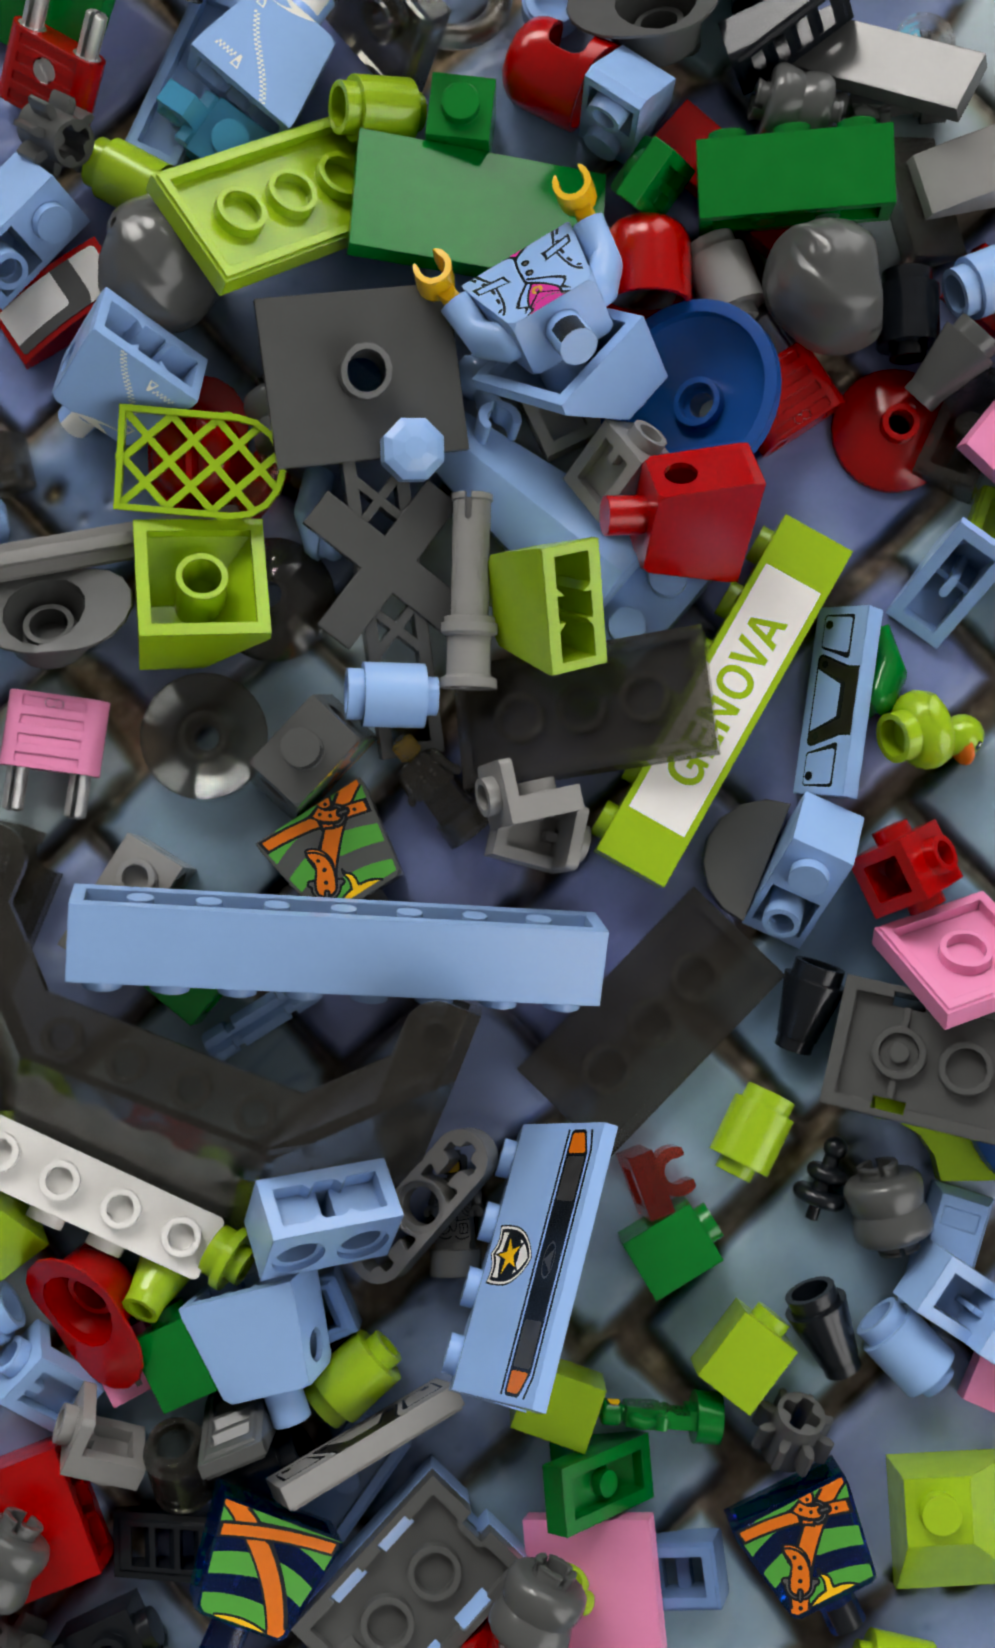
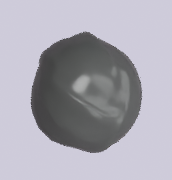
[98,193,219,334]
[762,217,883,356]

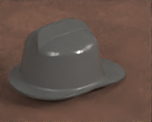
[566,0,718,67]
[0,569,133,670]

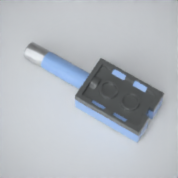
[291,1454,527,1648]

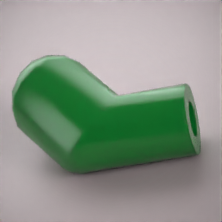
[868,624,907,719]

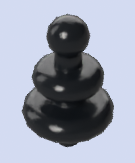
[793,1136,848,1221]

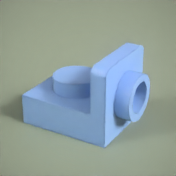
[0,1319,104,1432]

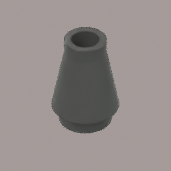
[904,313,995,412]

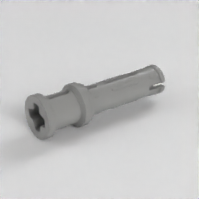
[440,491,498,691]

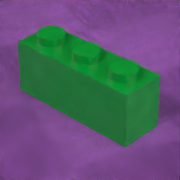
[696,116,897,236]

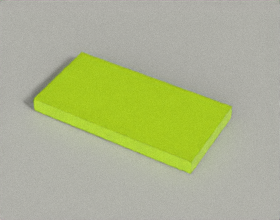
[146,116,356,296]

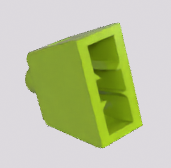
[488,537,608,676]

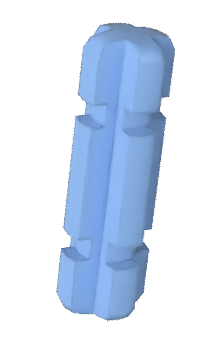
[201,992,320,1063]

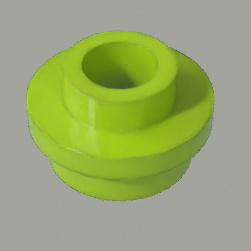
[198,1225,255,1291]

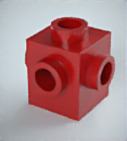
[852,818,963,919]

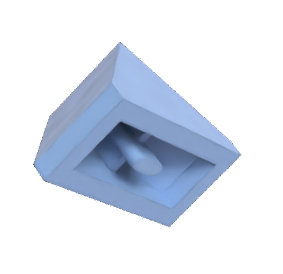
[886,517,995,649]

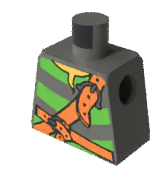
[249,694,376,820]
[256,777,404,901]

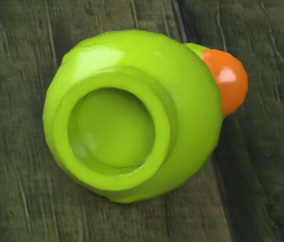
[876,690,985,770]

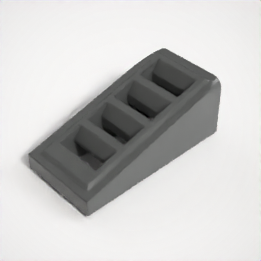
[197,1390,277,1481]

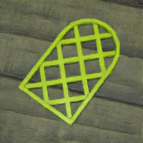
[113,403,287,521]

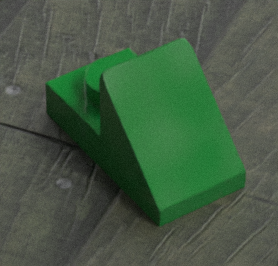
[542,1430,654,1538]

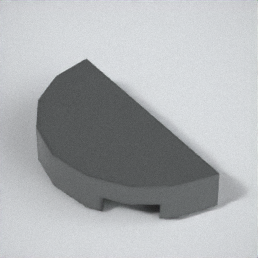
[701,799,791,921]

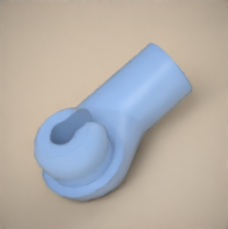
[294,466,343,561]

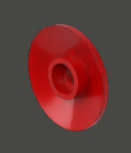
[831,369,956,493]

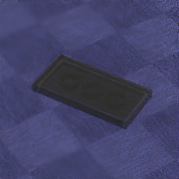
[454,624,721,794]
[517,887,784,1156]

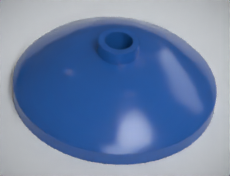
[600,299,782,454]

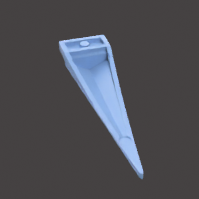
[347,358,712,677]

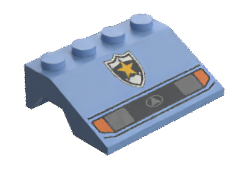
[441,1122,618,1414]

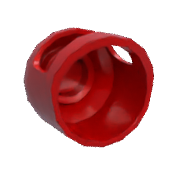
[502,16,620,133]
[607,212,692,320]

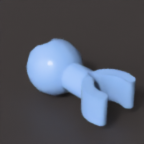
[458,354,522,444]

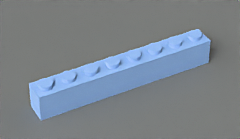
[65,883,609,1013]

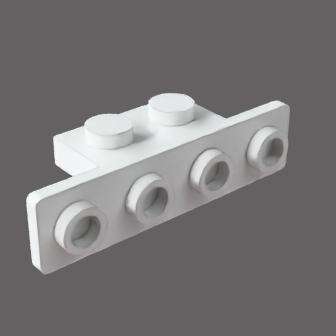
[0,1114,224,1279]

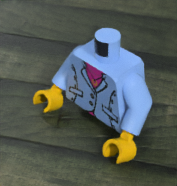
[413,164,623,374]

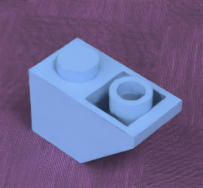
[578,45,676,164]
[0,151,90,310]
[742,791,864,949]

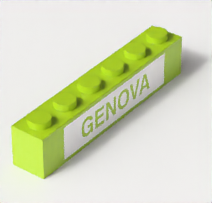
[591,514,853,888]

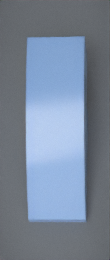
[893,1238,995,1365]

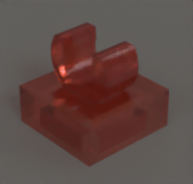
[616,1144,696,1222]

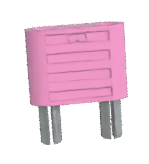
[0,689,111,820]

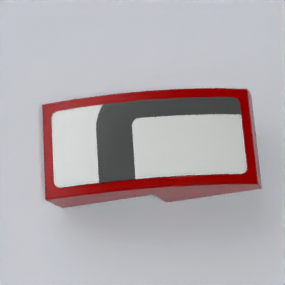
[0,236,102,370]

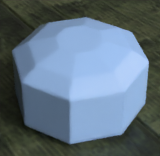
[380,418,444,482]

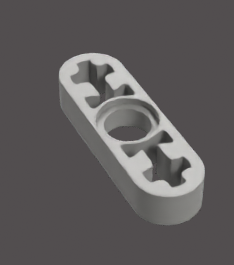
[352,1127,498,1284]

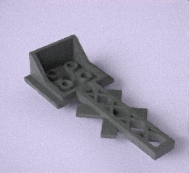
[253,285,469,760]

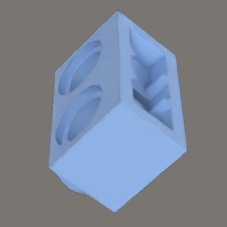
[244,1157,404,1281]

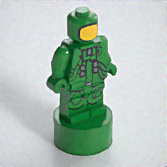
[598,1389,725,1445]

